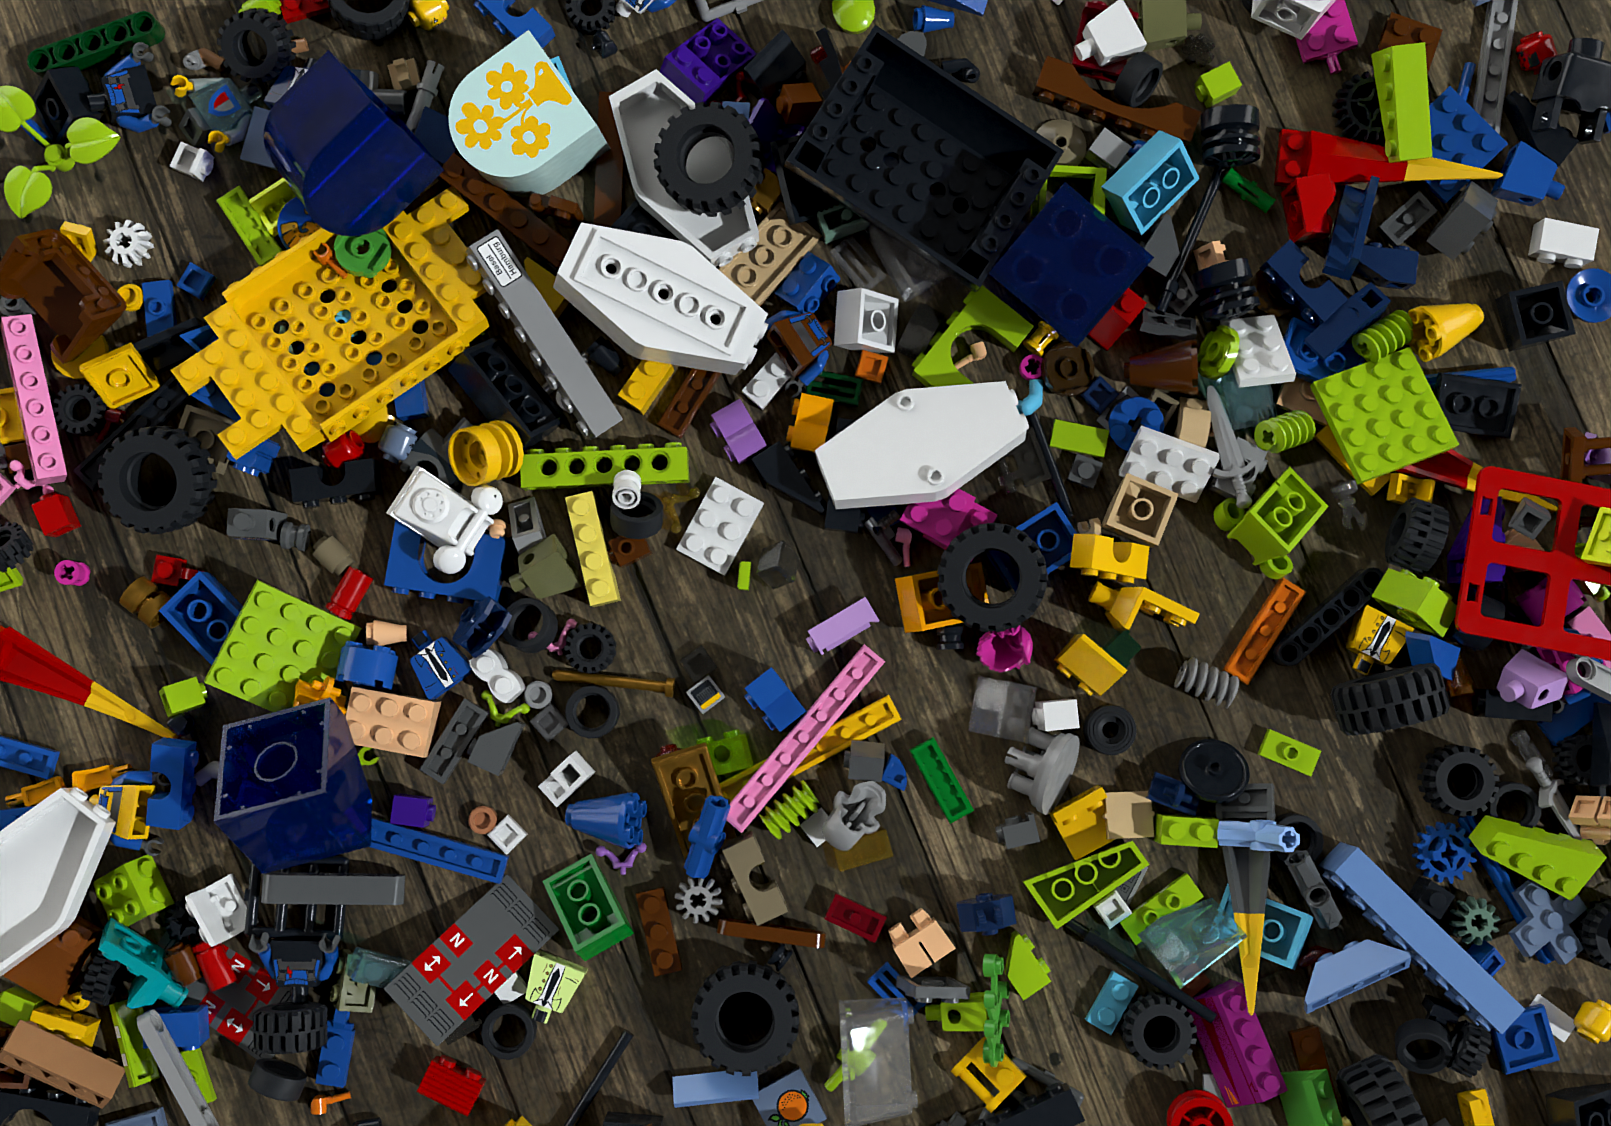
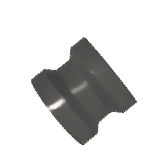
[280,522,311,551]

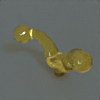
[662,487,700,533]

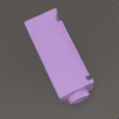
[806,597,879,655]

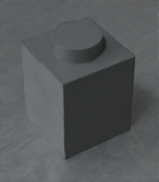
[843,740,885,782]

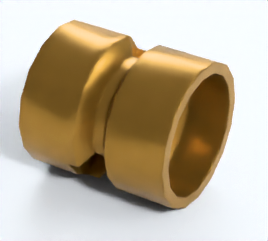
[119,576,171,628]

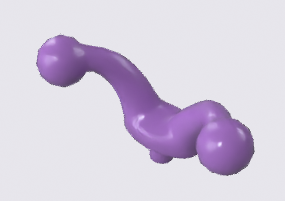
[595,842,647,875]

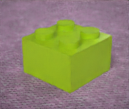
[1371,568,1457,638]

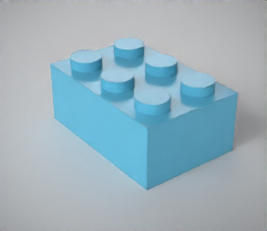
[1101,130,1200,235]

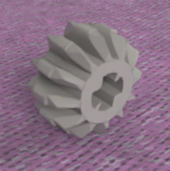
[675,876,723,923]

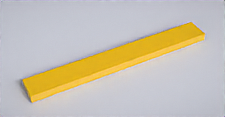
[719,695,902,804]

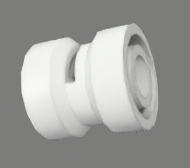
[612,470,641,509]

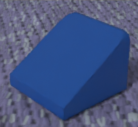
[1466,939,1506,977]

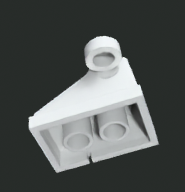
[386,466,503,574]

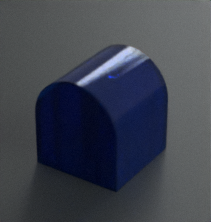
[263,50,444,236]

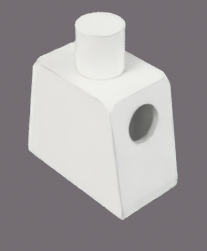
[1074,0,1147,67]

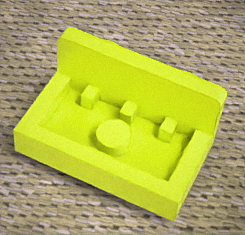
[249,171,311,237]

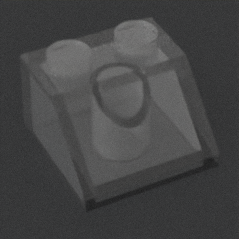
[968,676,1037,743]

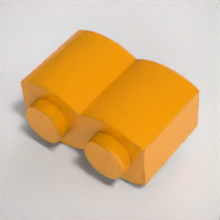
[786,393,834,454]

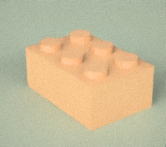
[341,686,441,758]

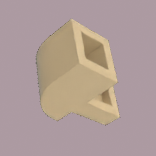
[1173,397,1211,448]

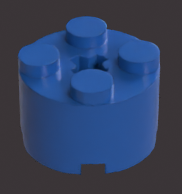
[335,641,398,690]

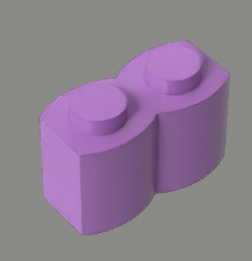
[710,399,768,465]

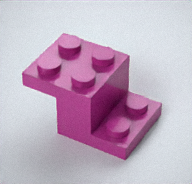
[899,489,997,563]

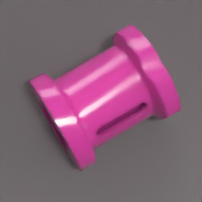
[54,560,90,586]

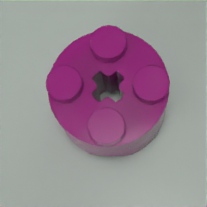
[1515,577,1588,627]

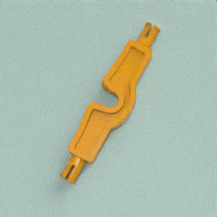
[5,763,133,807]

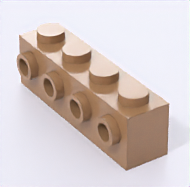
[0,1020,125,1109]

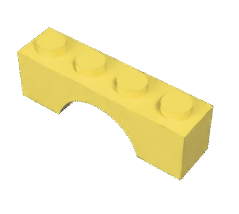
[565,491,621,607]

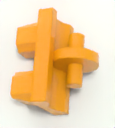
[293,676,347,725]

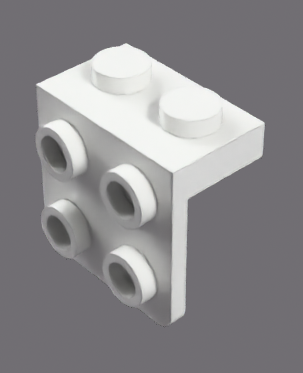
[185,873,259,947]

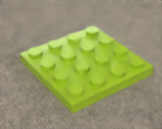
[1310,347,1459,485]
[204,579,362,728]

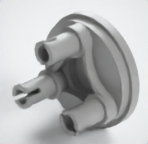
[1005,727,1080,815]

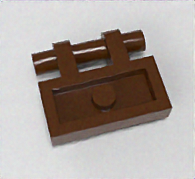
[528,193,584,229]

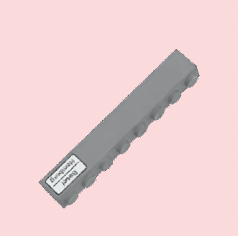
[466,229,623,440]

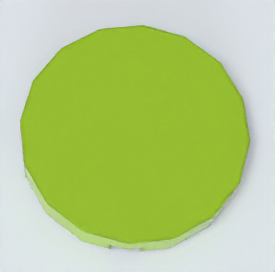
[1197,325,1240,380]

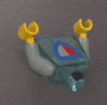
[171,75,263,153]

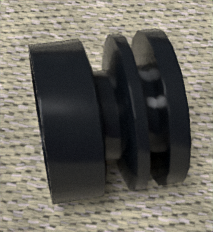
[1201,104,1261,168]
[1191,258,1261,322]

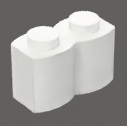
[469,648,526,703]

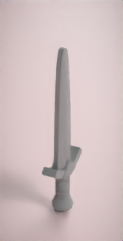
[1206,385,1257,509]
[1525,757,1582,840]

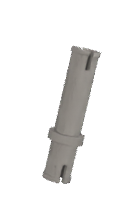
[401,60,444,143]

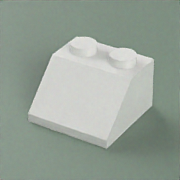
[834,288,899,353]

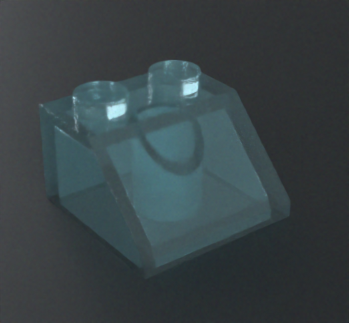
[1213,374,1278,433]

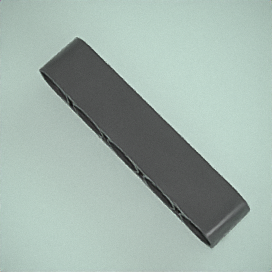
[261,872,406,905]

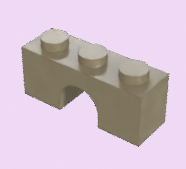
[719,830,788,926]

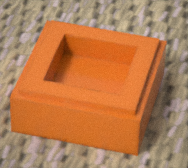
[855,350,888,385]

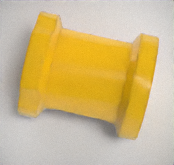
[1022,321,1059,357]

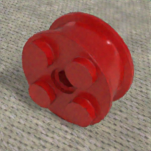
[1166,1089,1234,1126]

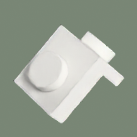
[170,142,214,182]

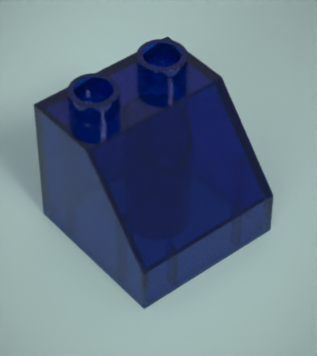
[214,697,372,874]

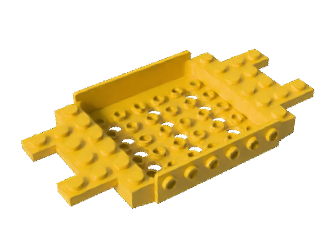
[171,187,489,460]

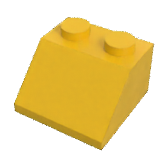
[1054,633,1127,696]

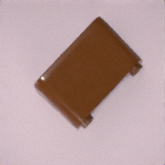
[0,229,127,364]

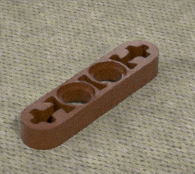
[716,917,826,948]

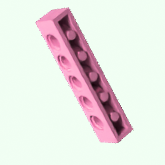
[0,314,67,486]

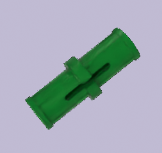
[1221,168,1276,214]

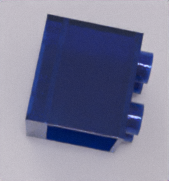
[989,182,1154,348]

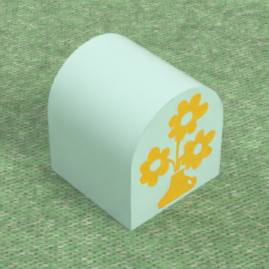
[448,30,611,197]

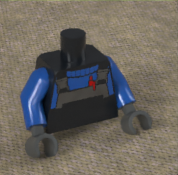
[87,42,171,133]
[249,932,340,1003]

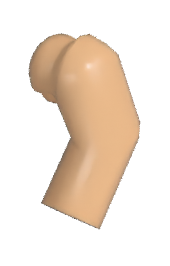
[487,519,512,539]

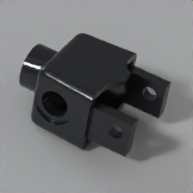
[1531,38,1611,145]

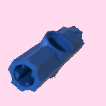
[684,795,731,879]

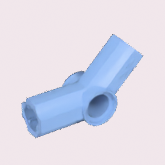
[1218,820,1300,852]

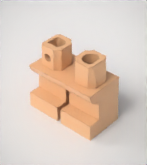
[1568,795,1611,845]
[888,908,956,978]

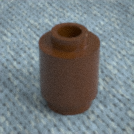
[163,942,203,987]

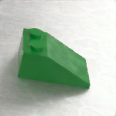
[542,853,634,961]

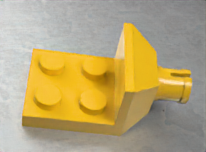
[1088,581,1200,631]

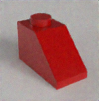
[1086,286,1147,351]

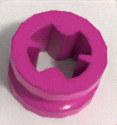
[1019,354,1042,381]

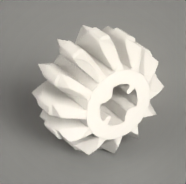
[103,220,154,268]

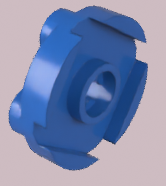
[1108,396,1164,451]

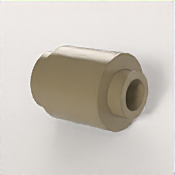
[313,536,355,577]

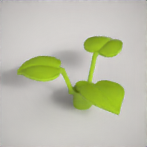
[0,85,121,219]

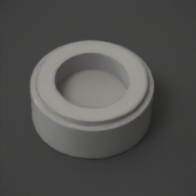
[524,681,553,709]

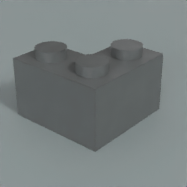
[1427,181,1498,261]

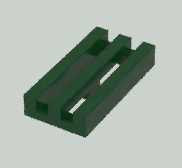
[805,371,863,407]

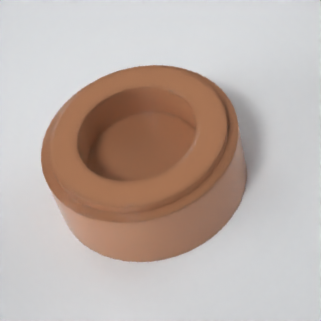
[468,805,498,834]

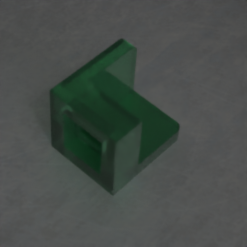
[1102,630,1141,668]

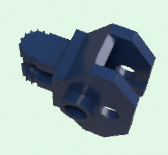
[452,596,512,658]
[956,893,1017,936]

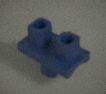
[1146,772,1200,816]

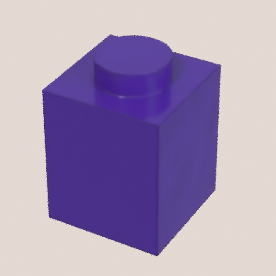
[390,793,436,828]

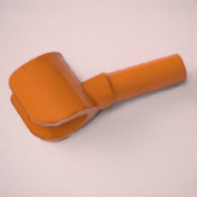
[313,243,348,279]
[311,1091,351,1115]

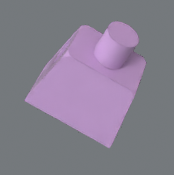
[1497,649,1569,709]

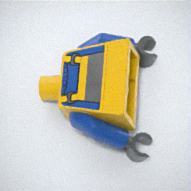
[89,771,171,856]

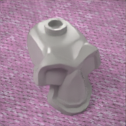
[822,781,886,851]

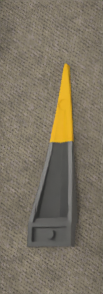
[1216,783,1276,1016]

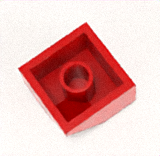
[1281,173,1336,245]

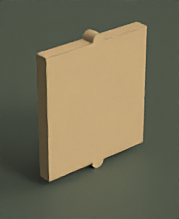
[1102,791,1155,839]

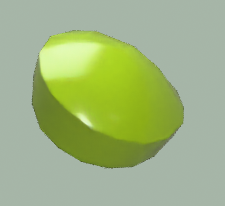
[832,0,875,34]

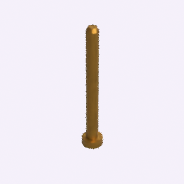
[552,669,675,698]

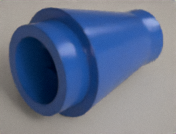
[913,5,954,33]

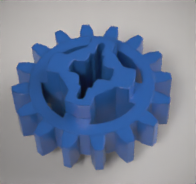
[1412,822,1477,884]

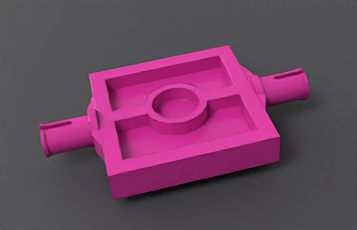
[1295,0,1358,75]

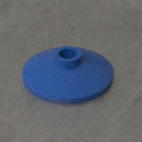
[1566,268,1611,323]

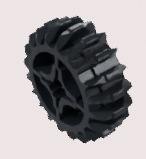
[1331,71,1385,145]

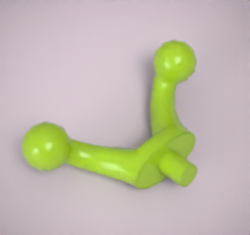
[481,690,530,727]

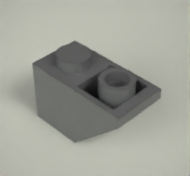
[1132,213,1180,282]

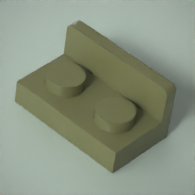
[330,949,382,1013]

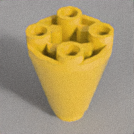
[1406,303,1484,362]

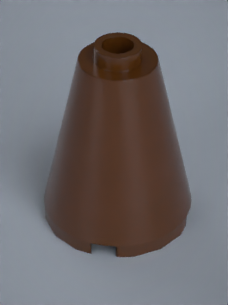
[1124,340,1198,395]

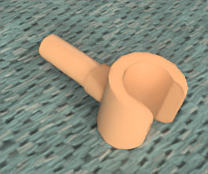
[954,342,987,370]

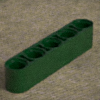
[27,11,165,79]

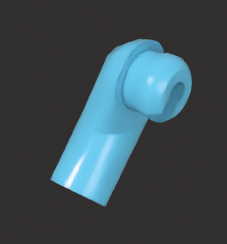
[1016,379,1043,416]

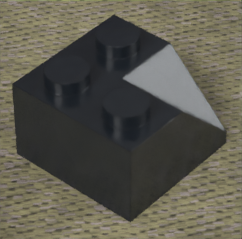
[1495,280,1576,352]

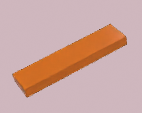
[1223,577,1306,685]

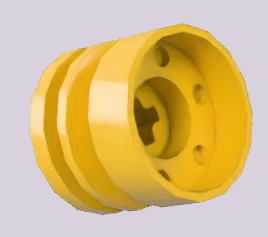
[448,420,524,486]

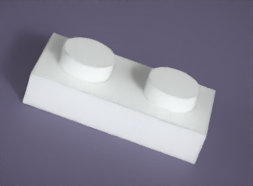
[742,352,793,410]

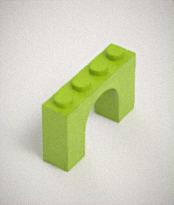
[912,285,1034,388]

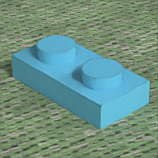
[1085,970,1138,1035]

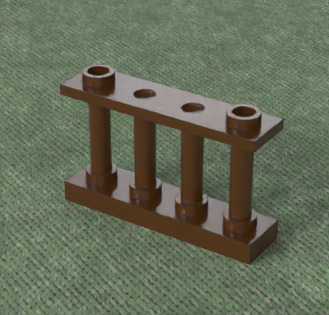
[1557,427,1611,541]

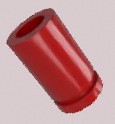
[325,566,374,620]
[191,941,237,993]

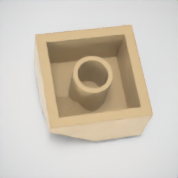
[1101,473,1179,548]

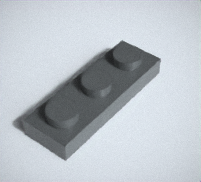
[419,698,490,784]

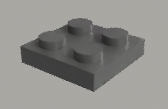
[896,976,970,1003]

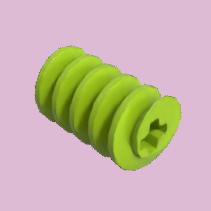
[1351,310,1413,363]
[1254,410,1316,453]
[758,779,820,840]

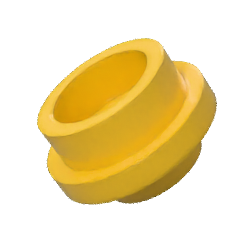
[117,284,144,312]

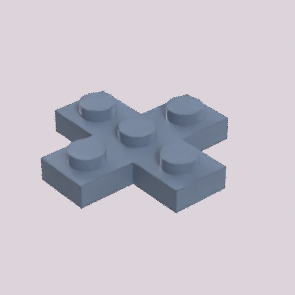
[1508,879,1587,965]

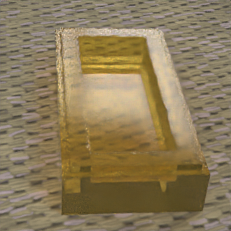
[833,829,894,872]

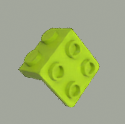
[94,854,174,927]

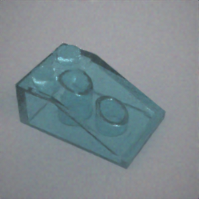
[1138,897,1247,989]

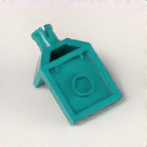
[98,918,189,1009]

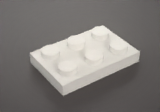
[1219,315,1296,388]
[1119,426,1220,503]
[676,477,764,576]

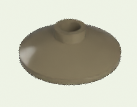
[1037,119,1086,166]

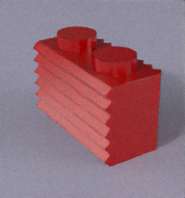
[417,1055,486,1117]

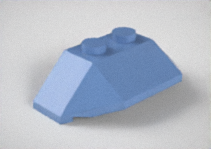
[1304,939,1411,1014]

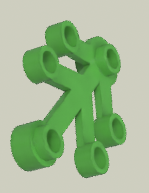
[983,954,1010,1067]

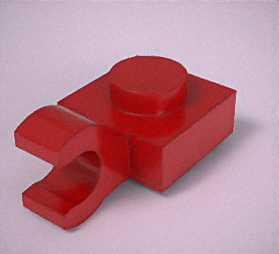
[151,555,205,587]

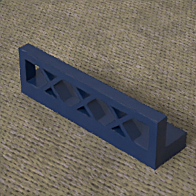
[1322,176,1380,281]

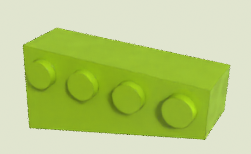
[1371,42,1433,163]
[1469,815,1607,901]
[1022,841,1149,930]

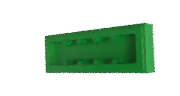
[909,737,974,824]

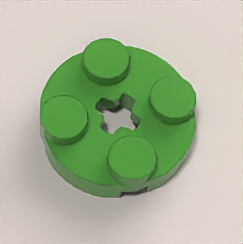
[334,221,392,278]

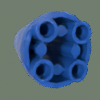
[565,792,647,849]

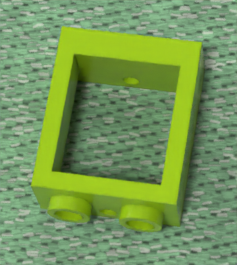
[1031,165,1107,229]

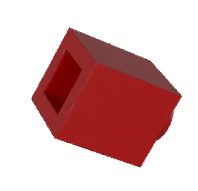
[31,492,81,538]

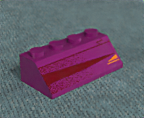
[1183,979,1288,1108]

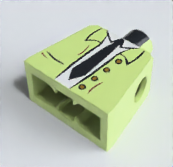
[525,950,588,1023]

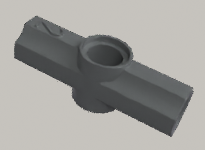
[1284,850,1343,929]

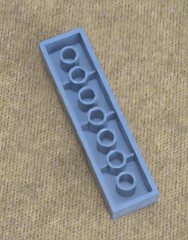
[1318,842,1525,1034]

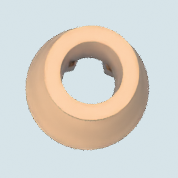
[366,620,407,646]

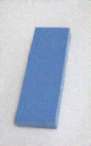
[673,1071,759,1108]

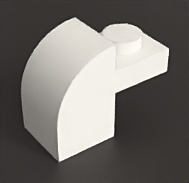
[538,751,595,807]

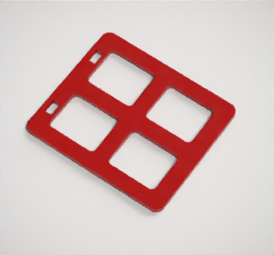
[1455,466,1611,662]

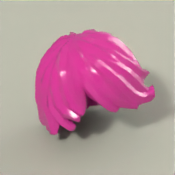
[976,625,1033,673]

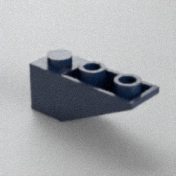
[1355,242,1419,290]
[1303,282,1391,361]

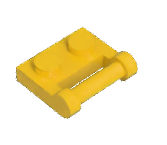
[950,1036,1026,1113]

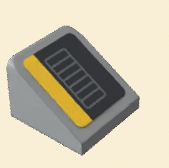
[686,675,725,714]

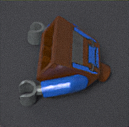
[758,310,835,398]

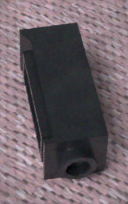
[1472,689,1553,722]

